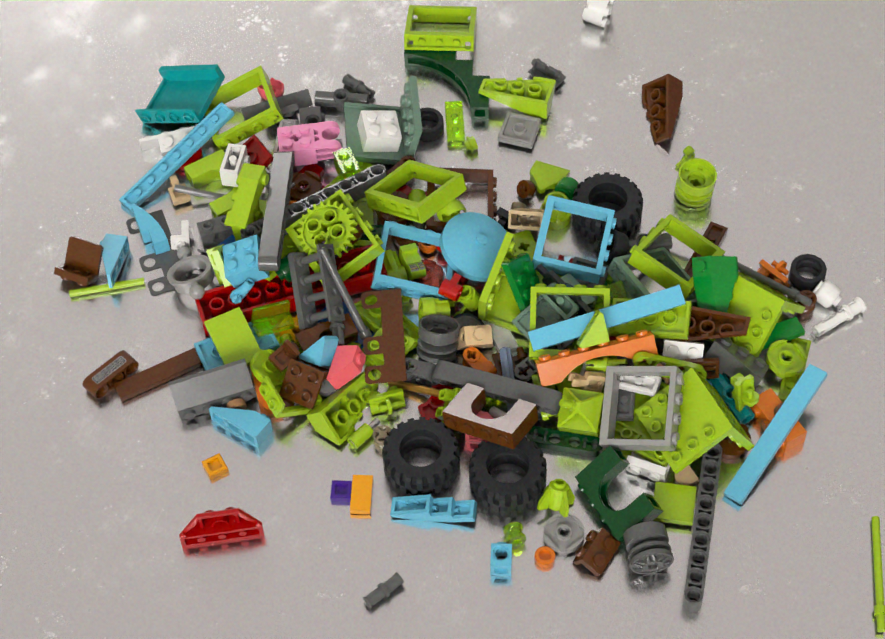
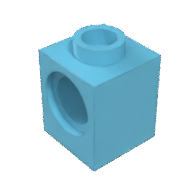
[490,542,512,576]

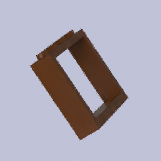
[426,167,497,234]

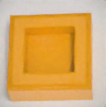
[201,453,229,480]

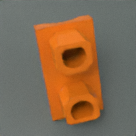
[757,259,790,292]

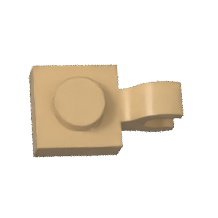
[168,175,191,206]
[568,371,606,393]

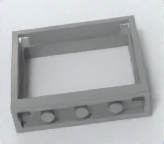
[599,366,684,451]

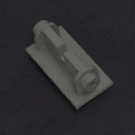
[528,58,566,88]

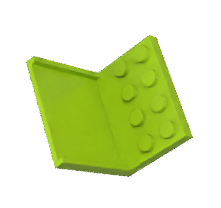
[478,232,563,335]
[710,271,806,357]
[635,367,754,474]

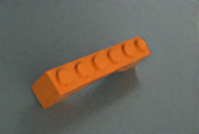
[534,330,658,387]

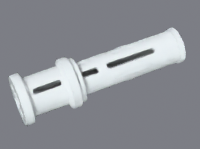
[811,297,866,337]

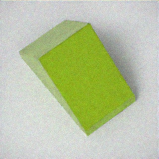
[576,309,610,349]

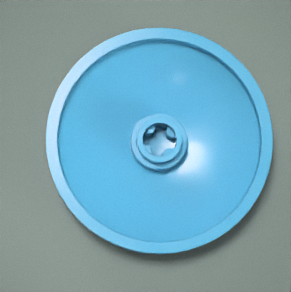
[440,212,506,282]

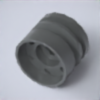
[417,314,460,363]
[623,521,674,574]

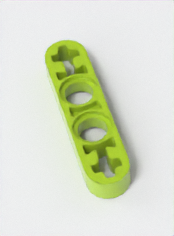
[632,352,707,379]

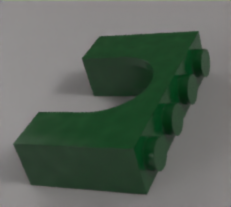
[575,446,663,542]

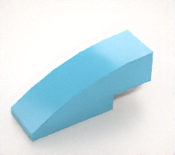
[131,204,170,255]

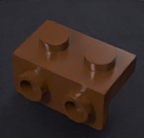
[573,527,621,577]

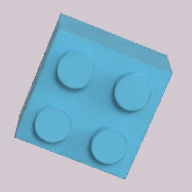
[222,234,270,288]

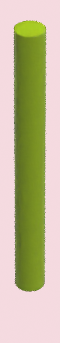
[69,277,145,298]

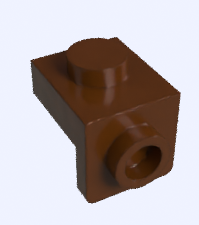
[268,339,300,373]

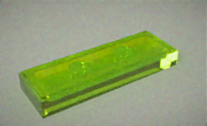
[445,101,465,146]

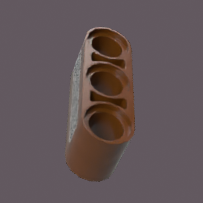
[83,350,139,399]

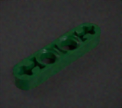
[526,426,603,457]

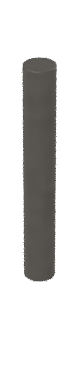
[174,184,225,200]

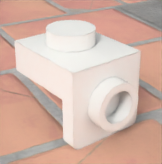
[170,220,193,250]

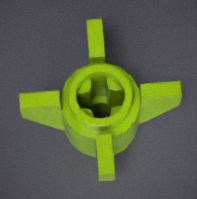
[537,479,575,518]

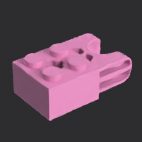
[277,121,343,166]

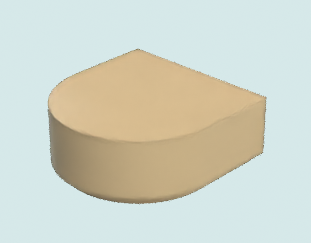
[674,465,699,486]

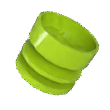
[674,158,717,208]

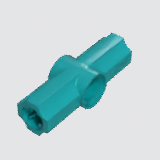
[707,371,755,424]

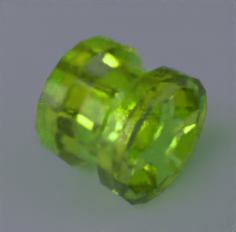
[503,522,526,547]

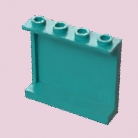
[135,64,225,123]

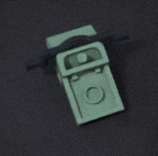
[512,264,596,340]

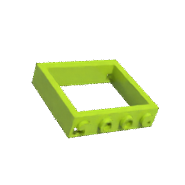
[404,5,477,51]
[205,65,284,151]
[364,160,466,224]
[285,189,385,285]
[628,214,726,300]
[529,284,610,360]

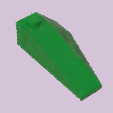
[692,256,738,313]

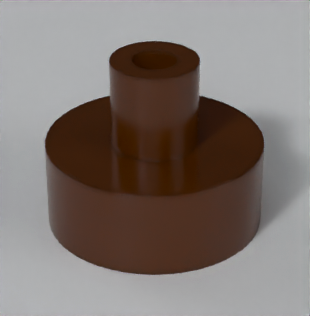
[517,180,536,198]

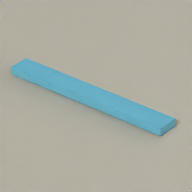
[119,102,235,213]
[528,285,686,352]
[724,364,828,505]

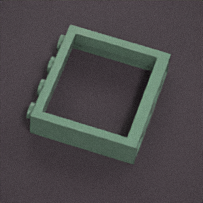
[607,247,698,307]

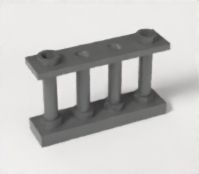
[287,244,345,330]

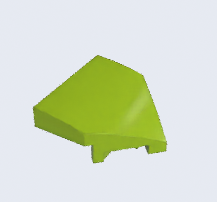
[530,160,570,194]

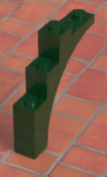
[404,50,490,119]

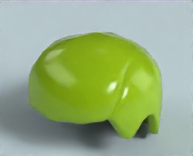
[437,199,467,222]

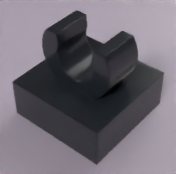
[496,207,518,230]

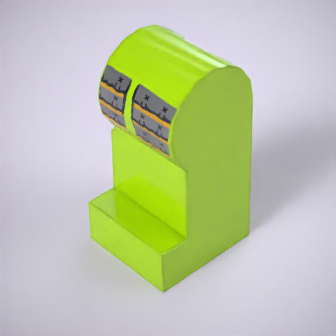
[398,243,426,280]

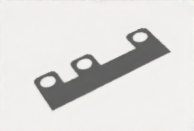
[126,209,188,295]

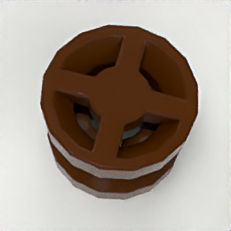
[797,290,817,314]

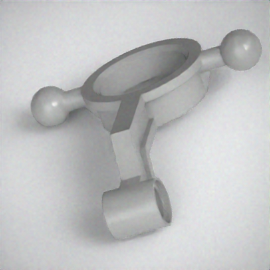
[167,246,215,299]

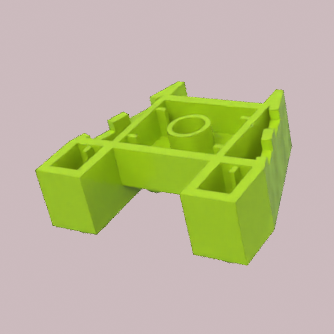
[224,163,269,241]

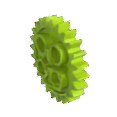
[297,200,358,261]

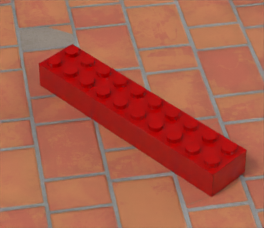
[195,244,387,337]

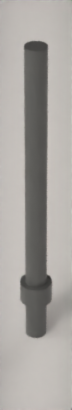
[318,246,372,340]
[724,255,812,306]

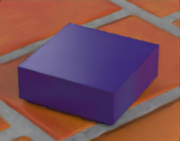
[330,480,352,502]

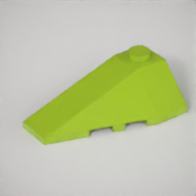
[479,77,556,119]
[306,371,379,445]

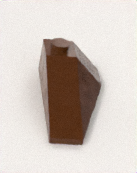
[642,74,683,144]
[674,306,751,341]

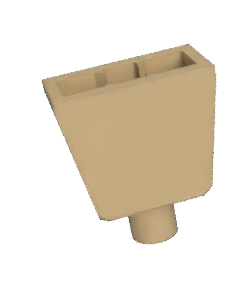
[508,208,545,231]
[457,325,493,350]

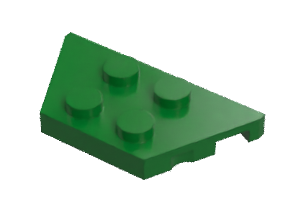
[501,253,540,312]

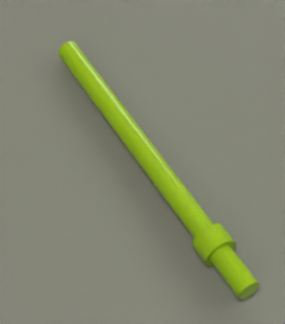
[871,516,885,633]

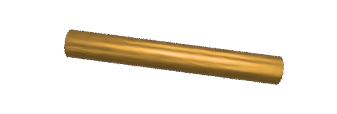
[388,381,440,397]

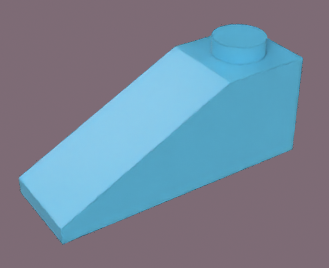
[100,233,130,288]
[209,406,273,447]

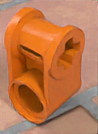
[462,347,497,374]

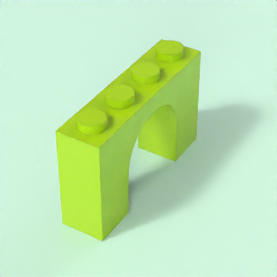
[184,149,238,218]

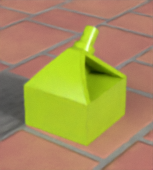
[557,387,604,437]

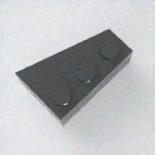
[704,337,769,389]

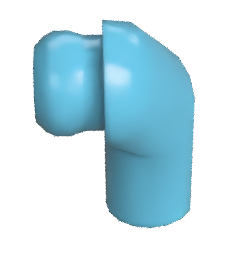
[230,278,254,304]

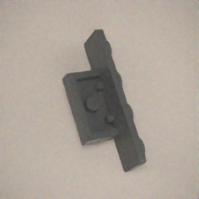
[241,89,313,121]

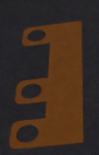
[361,288,407,384]

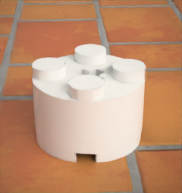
[582,0,615,28]

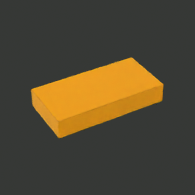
[350,475,373,514]

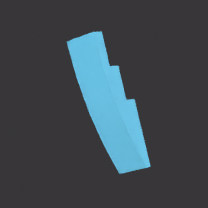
[390,494,477,522]

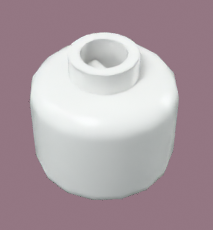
[813,280,842,308]

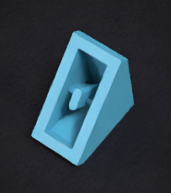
[299,336,339,366]

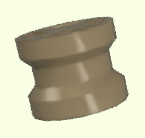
[373,425,391,450]

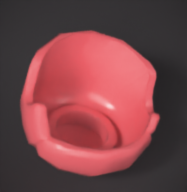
[257,77,285,100]

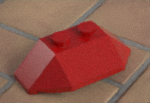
[179,507,264,548]

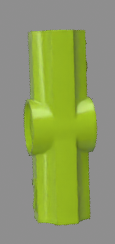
[383,249,412,304]

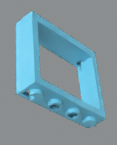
[532,195,617,284]
[371,221,453,300]

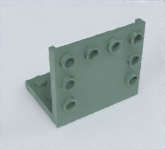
[343,76,422,165]

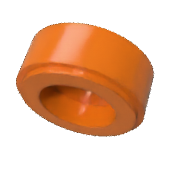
[534,546,555,568]

